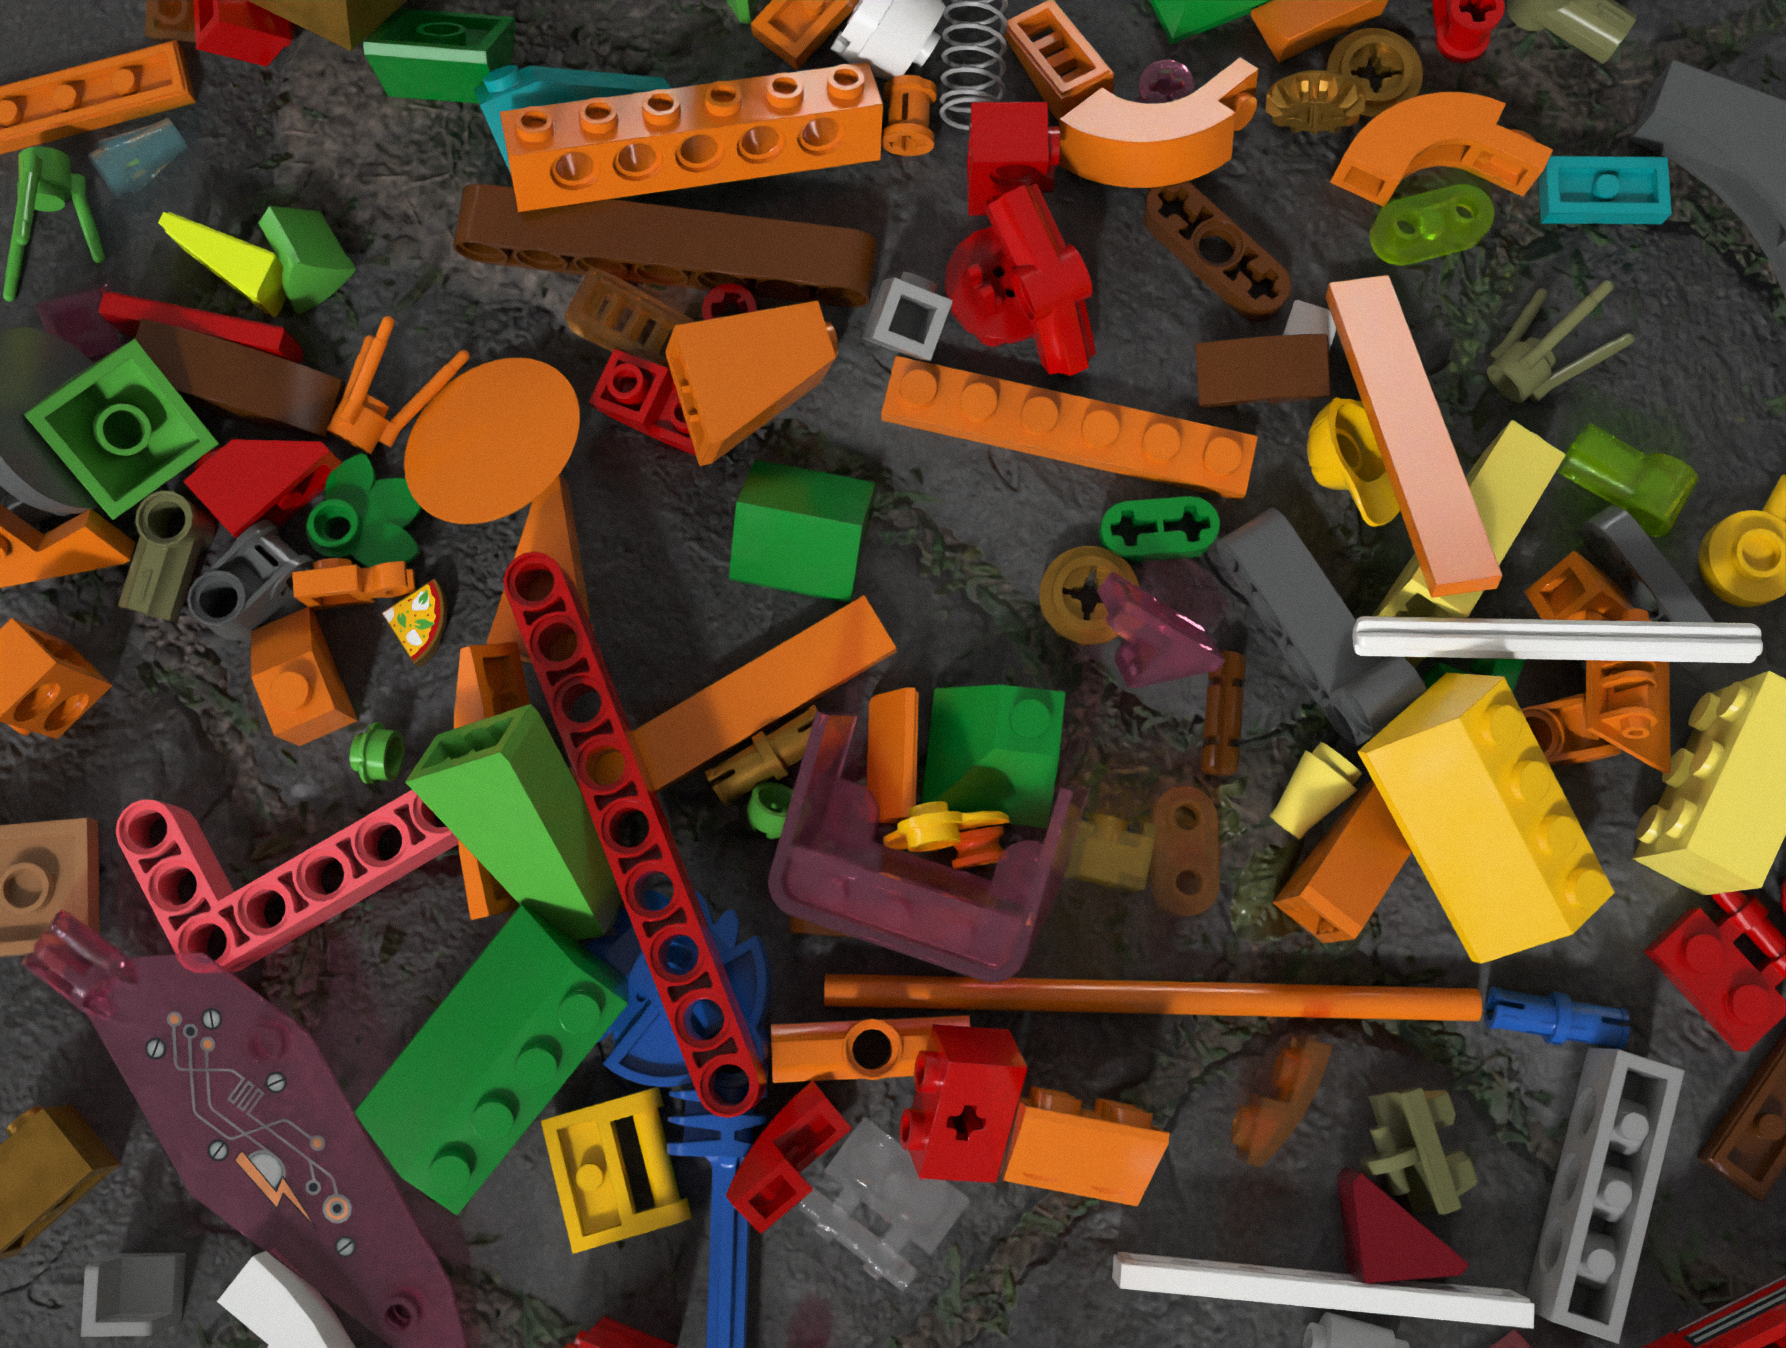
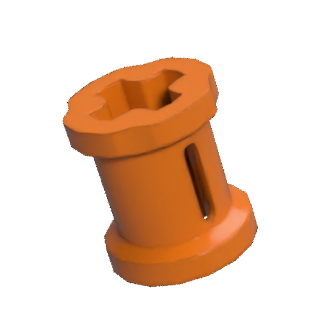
[881,75,937,156]

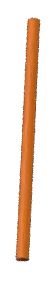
[824,973,1482,1021]

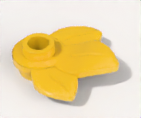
[883,801,1010,852]

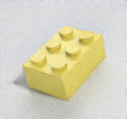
[1632,671,1786,896]

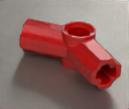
[986,183,1096,376]

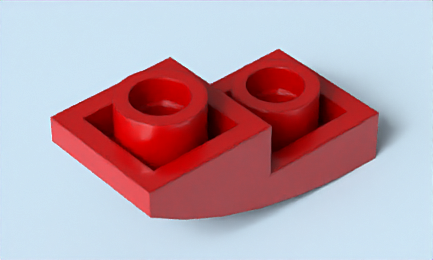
[588,348,696,456]

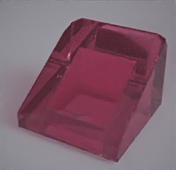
[35,285,120,357]

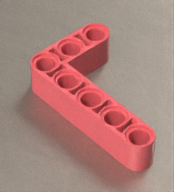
[116,790,458,974]

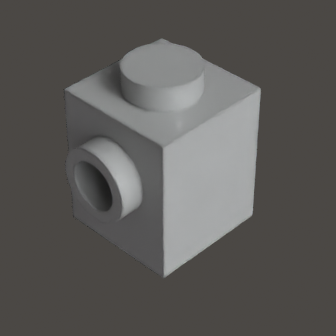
[861,272,953,361]

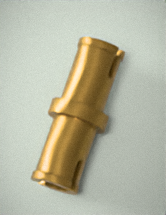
[705,705,836,807]

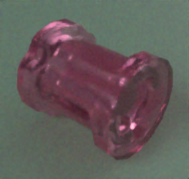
[1134,59,1194,104]

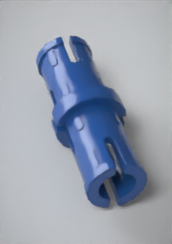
[1484,986,1630,1050]

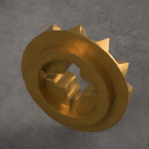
[1326,28,1423,119]
[1265,70,1366,136]
[1039,546,1140,647]

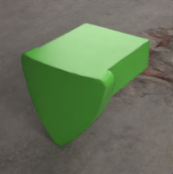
[258,206,356,314]

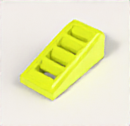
[158,212,287,317]

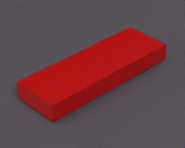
[98,291,304,364]

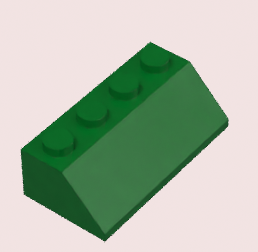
[354,901,629,1216]

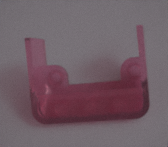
[768,711,1090,982]

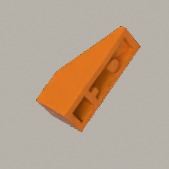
[486,473,594,664]

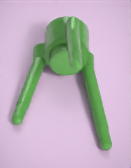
[3,146,105,302]

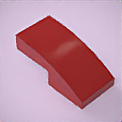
[725,1080,852,1234]

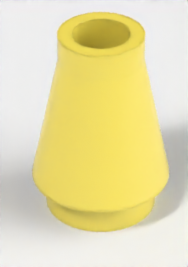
[1269,742,1362,840]

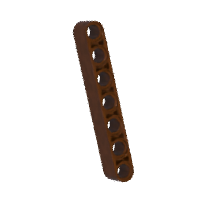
[453,183,878,308]

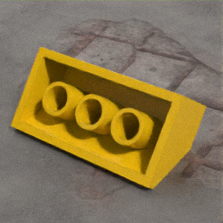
[1357,673,1615,964]

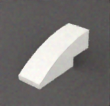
[217,1247,355,1348]

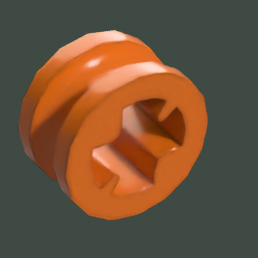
[952,826,1009,870]

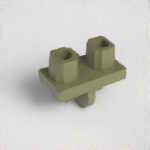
[1360,1087,1478,1214]

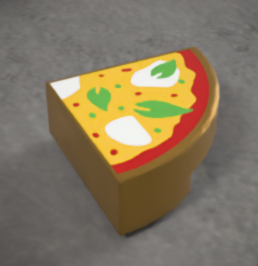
[381,578,449,668]

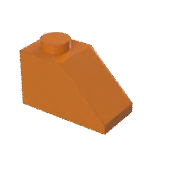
[251,607,358,746]

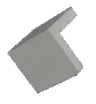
[81,1253,186,1337]

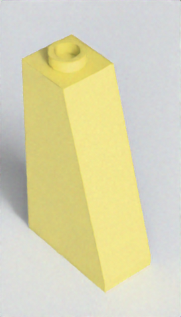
[1372,420,1566,668]

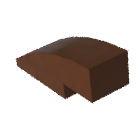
[135,318,345,441]

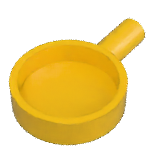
[1698,475,1786,607]

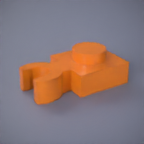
[292,558,416,610]

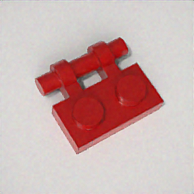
[1643,890,1786,1052]

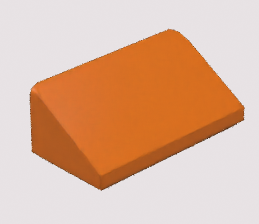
[1250,0,1388,63]
[866,687,919,823]

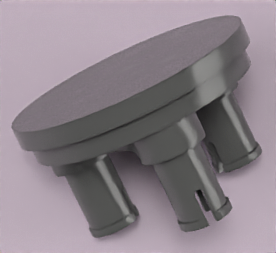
[0,327,101,527]

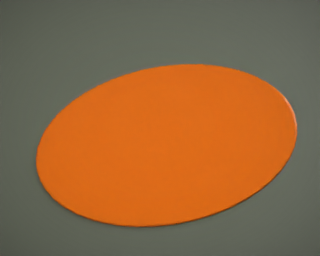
[404,358,580,524]

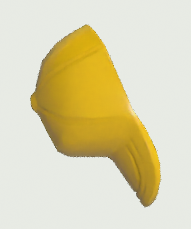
[1307,397,1400,527]

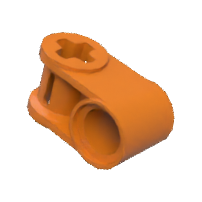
[1521,693,1623,766]

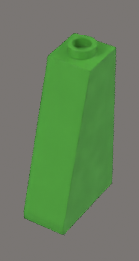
[405,704,623,941]

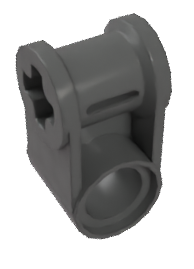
[187,519,315,641]

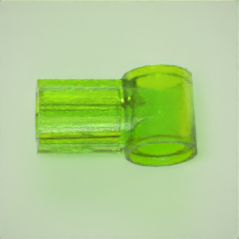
[1557,423,1699,537]

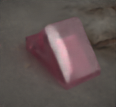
[1097,571,1225,688]

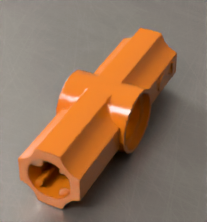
[771,1015,970,1083]

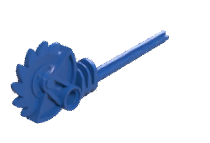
[585,890,772,1348]

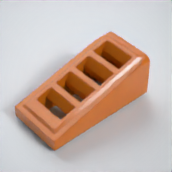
[1001,0,1114,122]

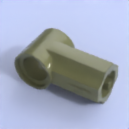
[1506,0,1637,64]
[118,491,216,623]

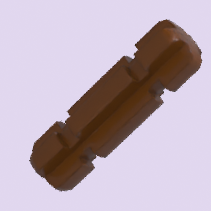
[1201,650,1246,776]

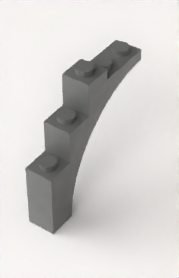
[1630,60,1786,300]

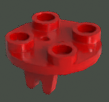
[944,226,1034,347]

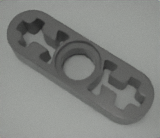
[1580,505,1715,672]

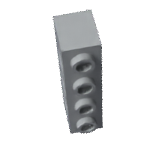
[1525,1047,1685,1344]

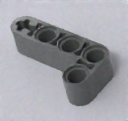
[1216,507,1426,747]

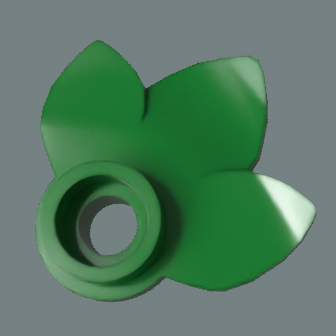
[306,453,422,568]

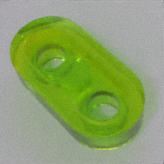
[1370,184,1494,266]

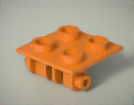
[1582,609,1671,774]

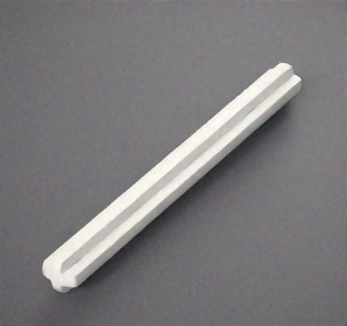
[1352,616,1763,663]

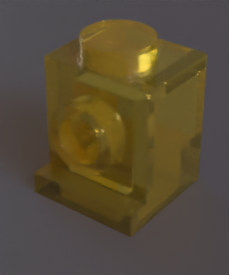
[1054,813,1158,893]

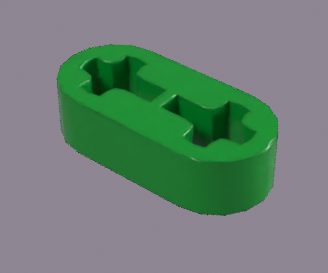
[1098,496,1220,563]

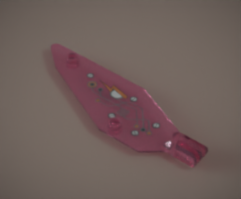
[20,910,469,1348]

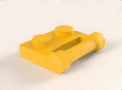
[541,1087,692,1254]

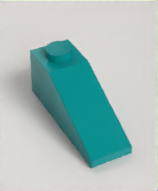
[473,65,671,172]

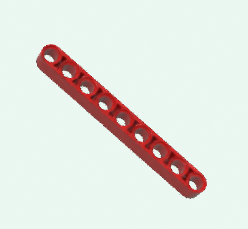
[503,552,766,1118]

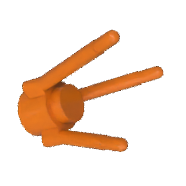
[326,316,470,454]

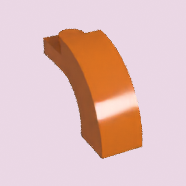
[1059,58,1258,188]
[1330,92,1553,207]

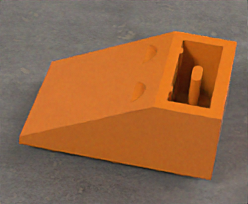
[1000,1086,1170,1206]

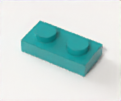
[1538,156,1672,224]

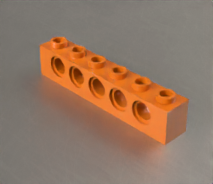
[500,62,883,212]

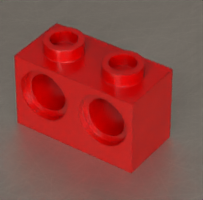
[967,102,1060,216]

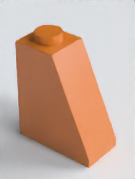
[665,301,838,466]
[1272,780,1412,944]

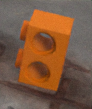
[0,618,113,739]

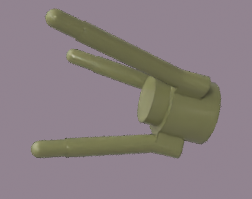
[1487,280,1635,403]

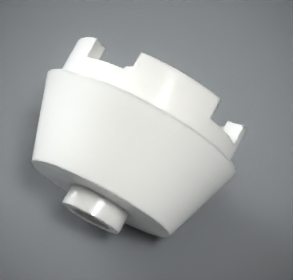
[830,0,946,81]

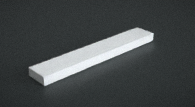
[1112,1252,1534,1329]

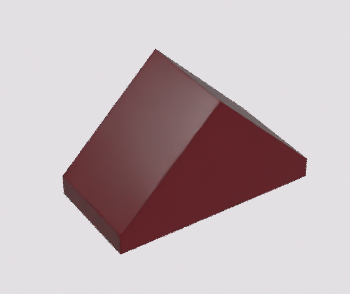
[1337,1167,1470,1283]

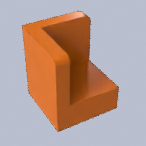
[1524,551,1635,621]

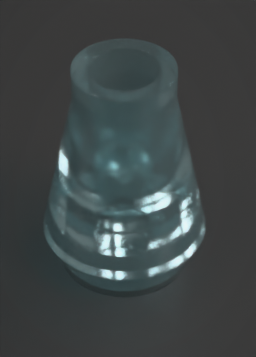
[88,117,188,198]

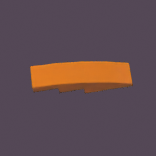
[454,642,530,920]

